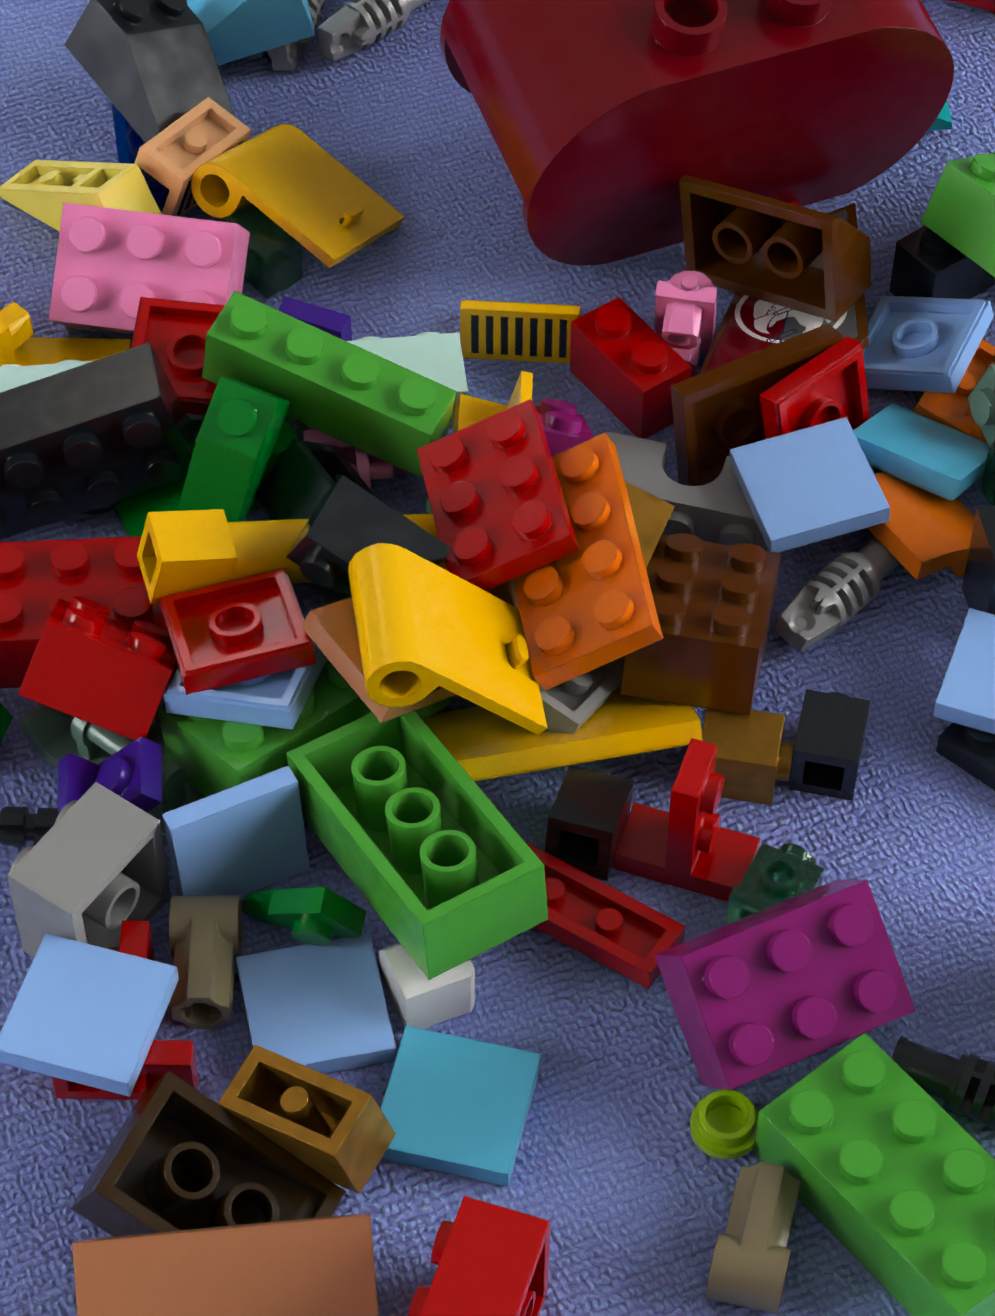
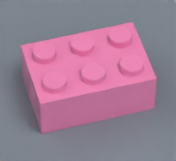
[48,202,250,335]

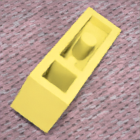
[0,160,161,232]

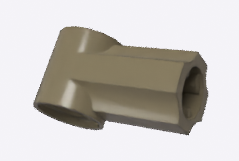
[169,895,243,1029]
[706,1161,801,1315]

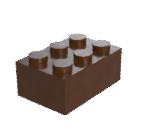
[621,533,781,716]

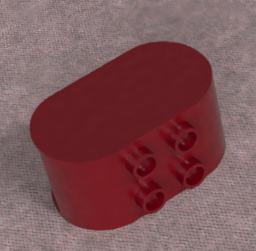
[440,0,954,266]

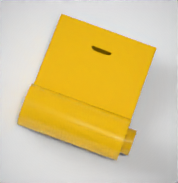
[191,123,405,268]
[348,543,547,735]

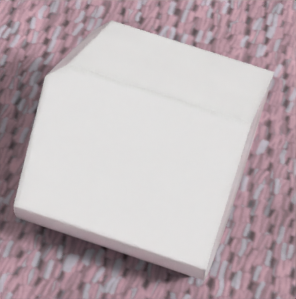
[379,943,475,1029]

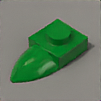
[242,887,367,946]

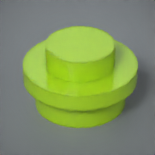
[690,1089,759,1160]

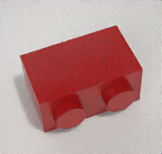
[570,297,691,439]

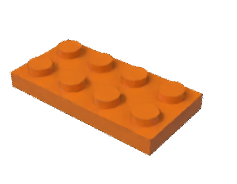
[513,432,663,691]

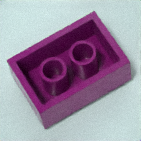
[654,879,916,1090]

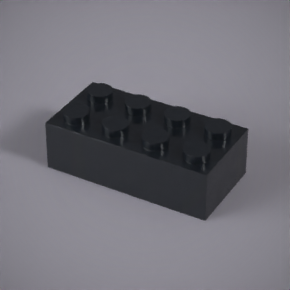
[0,342,195,540]

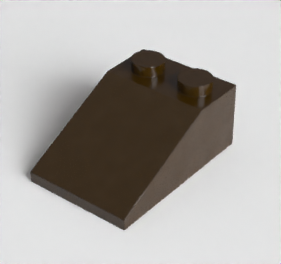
[71,1071,346,1237]

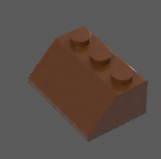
[679,174,872,322]

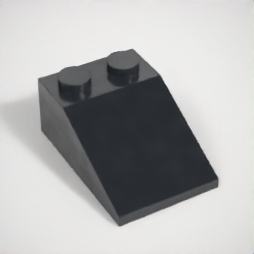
[64,0,235,143]

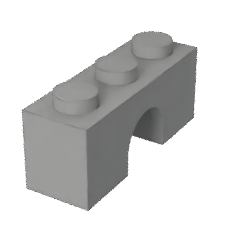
[607,431,769,551]

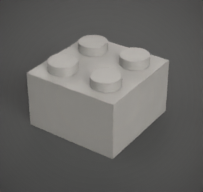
[7,782,171,957]

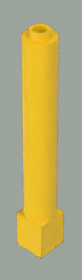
[137,509,446,604]

